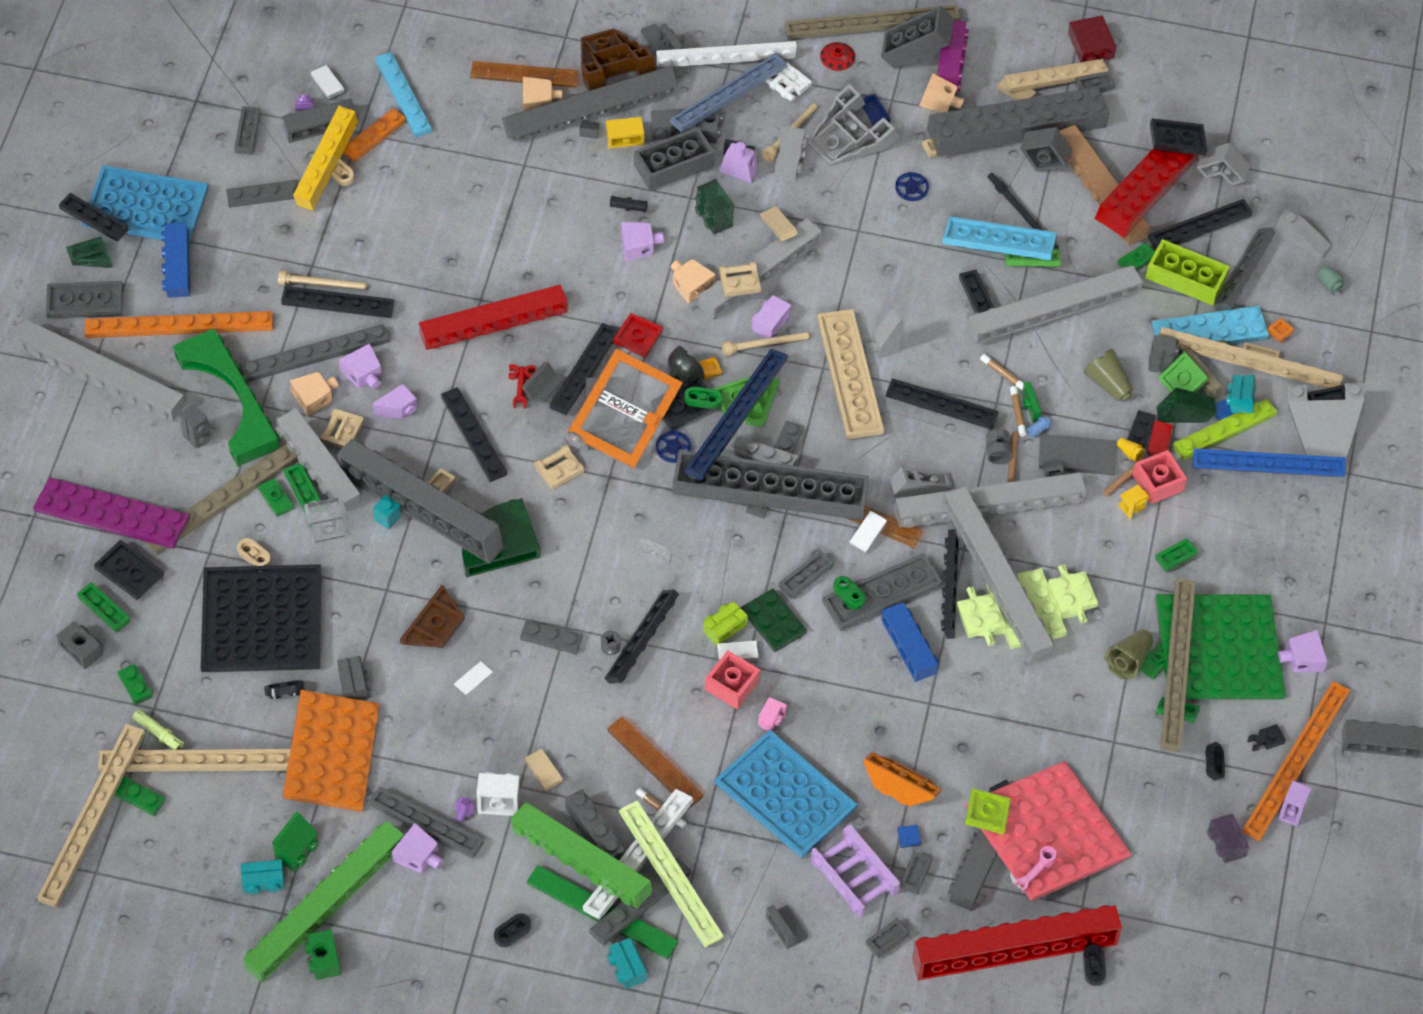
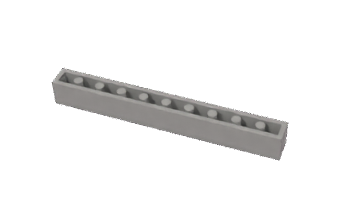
[966,266,1143,344]
[13,319,185,422]
[894,472,1086,528]
[943,486,1054,662]

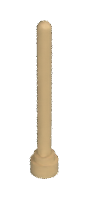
[761,103,818,162]
[278,270,367,290]
[722,332,810,356]

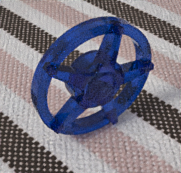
[895,172,929,201]
[656,431,691,463]

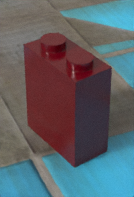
[1068,15,1116,62]

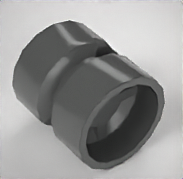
[986,429,1012,464]

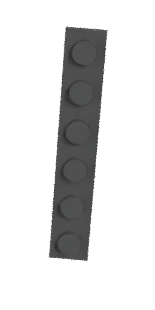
[1213,227,1276,311]
[746,421,804,519]
[369,786,484,859]
[589,858,691,946]

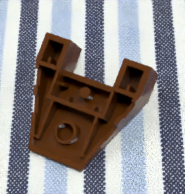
[581,28,656,91]

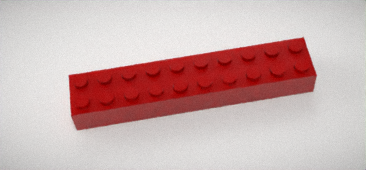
[912,905,1122,981]

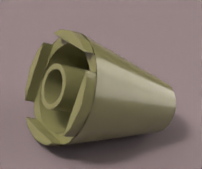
[1084,349,1133,401]
[1104,630,1154,680]

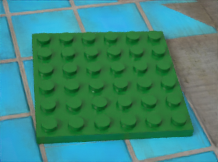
[1155,594,1286,699]

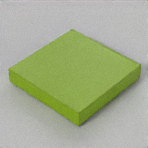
[964,788,1011,835]

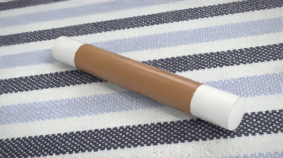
[980,354,1024,390]
[1010,386,1027,437]
[635,788,687,829]

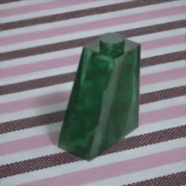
[1156,387,1217,423]

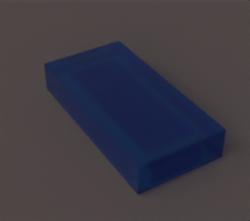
[862,94,891,126]

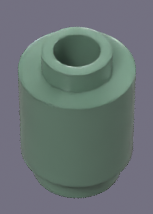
[1318,266,1345,293]

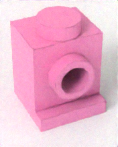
[758,697,787,732]

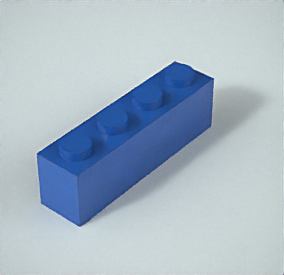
[161,222,190,298]
[881,602,939,682]

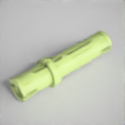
[132,709,185,750]

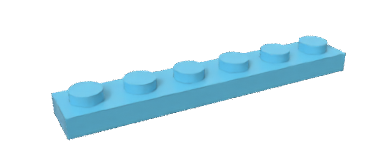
[375,52,432,138]

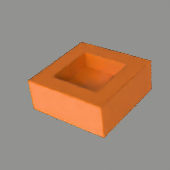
[1267,318,1294,343]

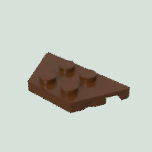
[400,585,465,648]

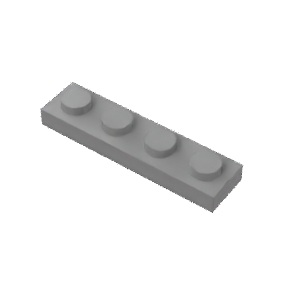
[724,435,799,466]

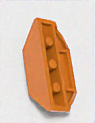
[863,752,942,806]

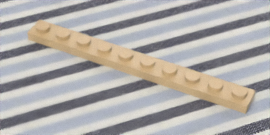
[1159,327,1343,388]
[37,724,145,908]
[98,749,290,772]

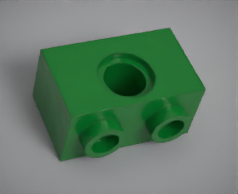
[304,929,340,980]

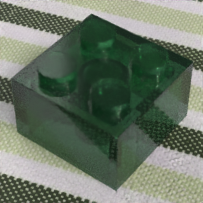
[695,179,734,235]

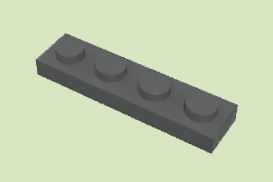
[226,179,299,208]

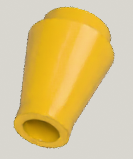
[1116,437,1145,462]

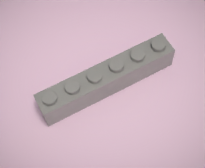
[276,408,360,513]

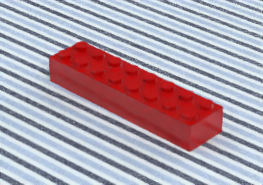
[1094,149,1198,238]

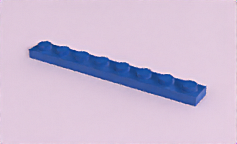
[1192,448,1346,477]

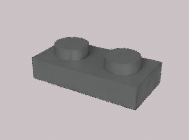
[1075,71,1115,92]

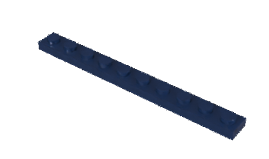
[685,348,788,480]

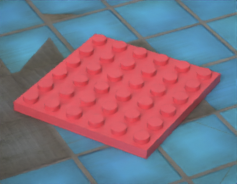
[965,761,1131,902]

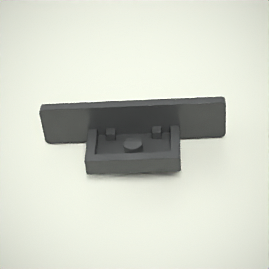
[641,23,690,79]

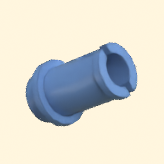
[1026,416,1051,438]

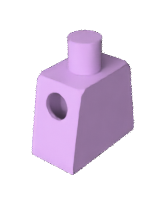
[720,142,758,183]
[621,222,664,261]
[339,344,382,389]
[1278,630,1327,672]
[392,823,444,873]

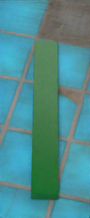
[527,865,678,960]

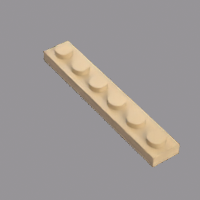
[1003,59,1109,93]

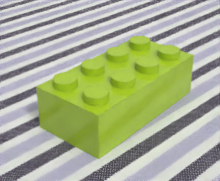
[1145,239,1230,306]

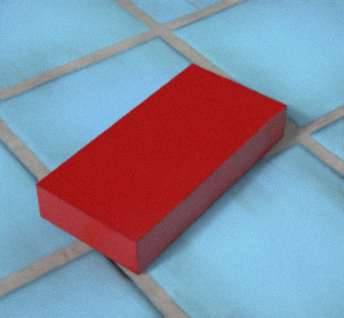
[1147,421,1173,456]

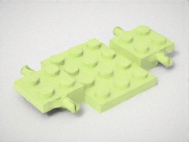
[956,564,1098,649]

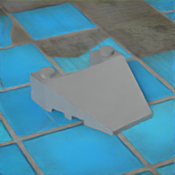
[808,84,899,166]
[1288,383,1365,460]

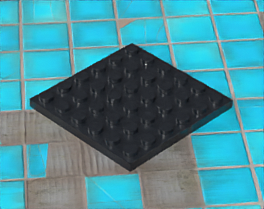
[200,564,321,672]

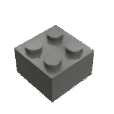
[1020,127,1072,172]

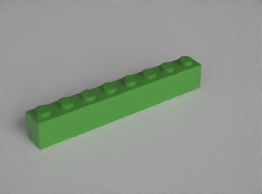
[510,802,653,909]

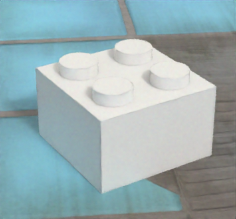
[477,772,520,816]

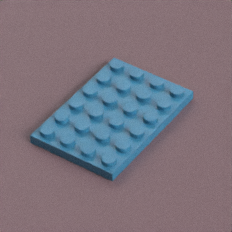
[82,165,209,245]
[714,730,857,859]

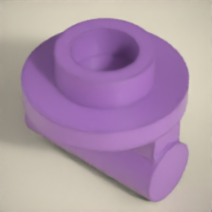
[295,95,314,111]
[455,797,475,822]

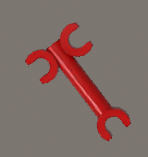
[508,364,535,409]

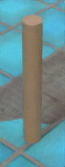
[1007,432,1019,482]
[1103,458,1144,497]

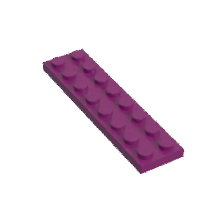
[33,477,190,549]

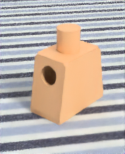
[919,73,964,113]
[523,77,562,111]
[671,260,715,304]
[290,372,338,417]

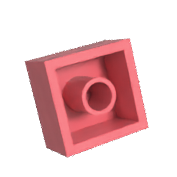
[1132,450,1187,504]
[705,650,760,710]

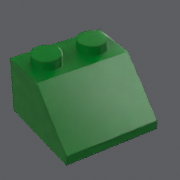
[272,811,319,872]

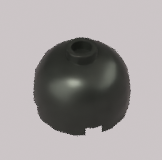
[668,345,704,382]

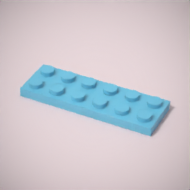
[942,216,1057,260]
[1152,306,1269,352]

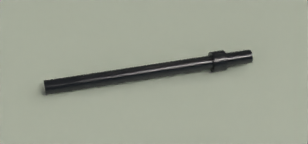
[987,173,1059,249]

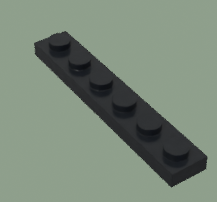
[1148,199,1253,250]
[281,286,395,318]
[550,323,619,416]
[886,378,999,430]
[441,387,507,482]
[941,529,959,639]
[604,589,679,684]

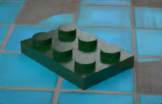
[741,588,807,653]

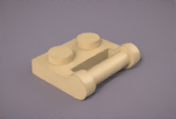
[719,262,761,297]
[319,409,364,449]
[533,445,584,490]

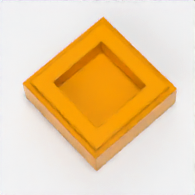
[698,356,722,380]

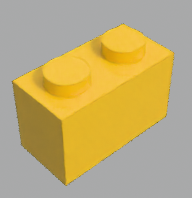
[606,117,644,149]

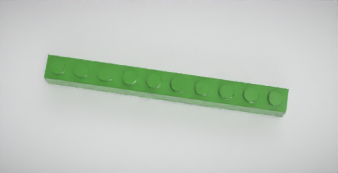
[243,820,404,983]

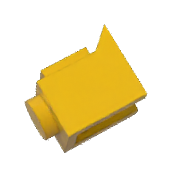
[1118,485,1149,520]

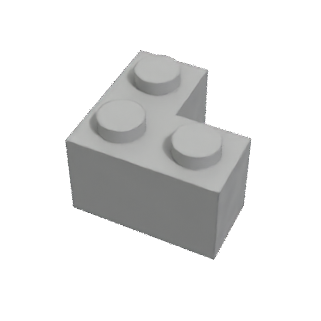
[775,126,808,180]
[1196,143,1251,186]

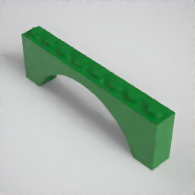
[173,329,280,467]

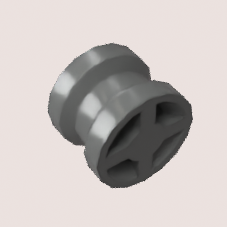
[601,631,620,655]

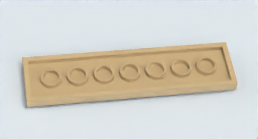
[817,309,884,439]

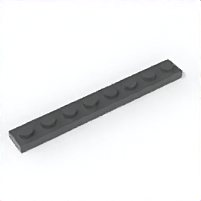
[240,324,390,382]

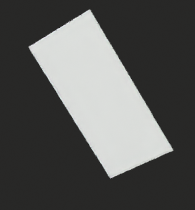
[454,661,493,695]

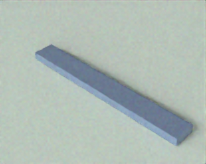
[670,53,787,133]

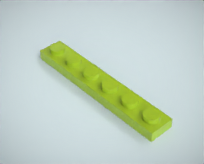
[1173,398,1278,461]

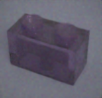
[1207,813,1250,863]

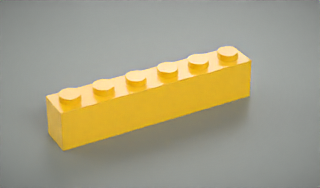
[293,106,358,211]

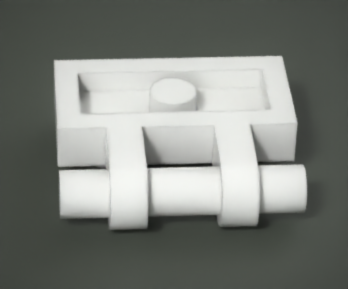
[765,63,812,102]

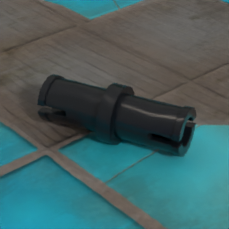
[610,195,648,213]

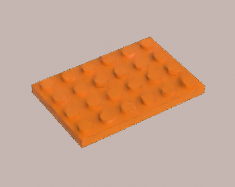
[282,690,380,812]

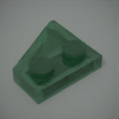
[66,236,113,268]

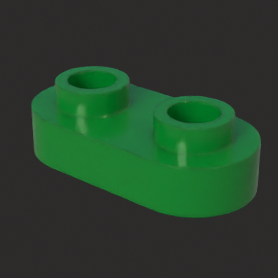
[684,387,722,409]
[833,576,865,610]

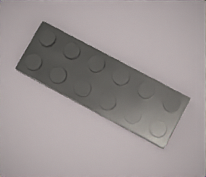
[822,553,943,631]

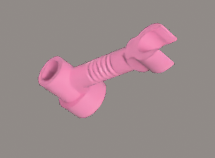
[1014,846,1057,894]

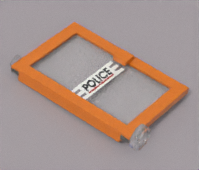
[564,348,683,469]

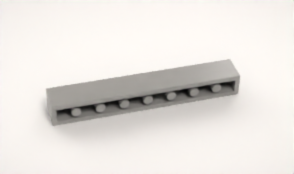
[698,218,822,320]

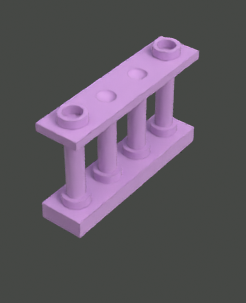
[810,824,900,918]

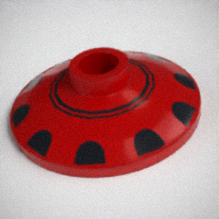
[820,42,855,71]

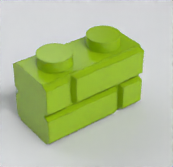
[703,601,748,646]

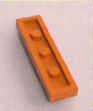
[343,108,406,163]

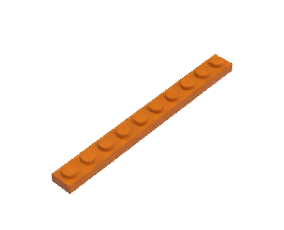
[85,311,273,338]
[1242,681,1350,842]

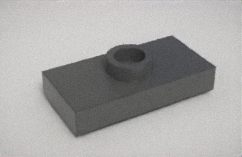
[900,851,933,895]
[865,918,910,959]

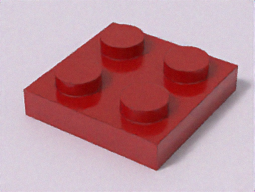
[613,313,663,358]

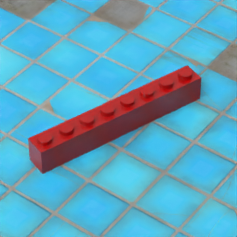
[419,284,568,350]

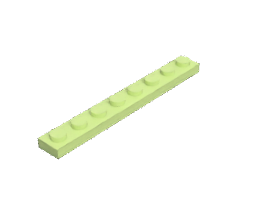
[619,800,724,948]

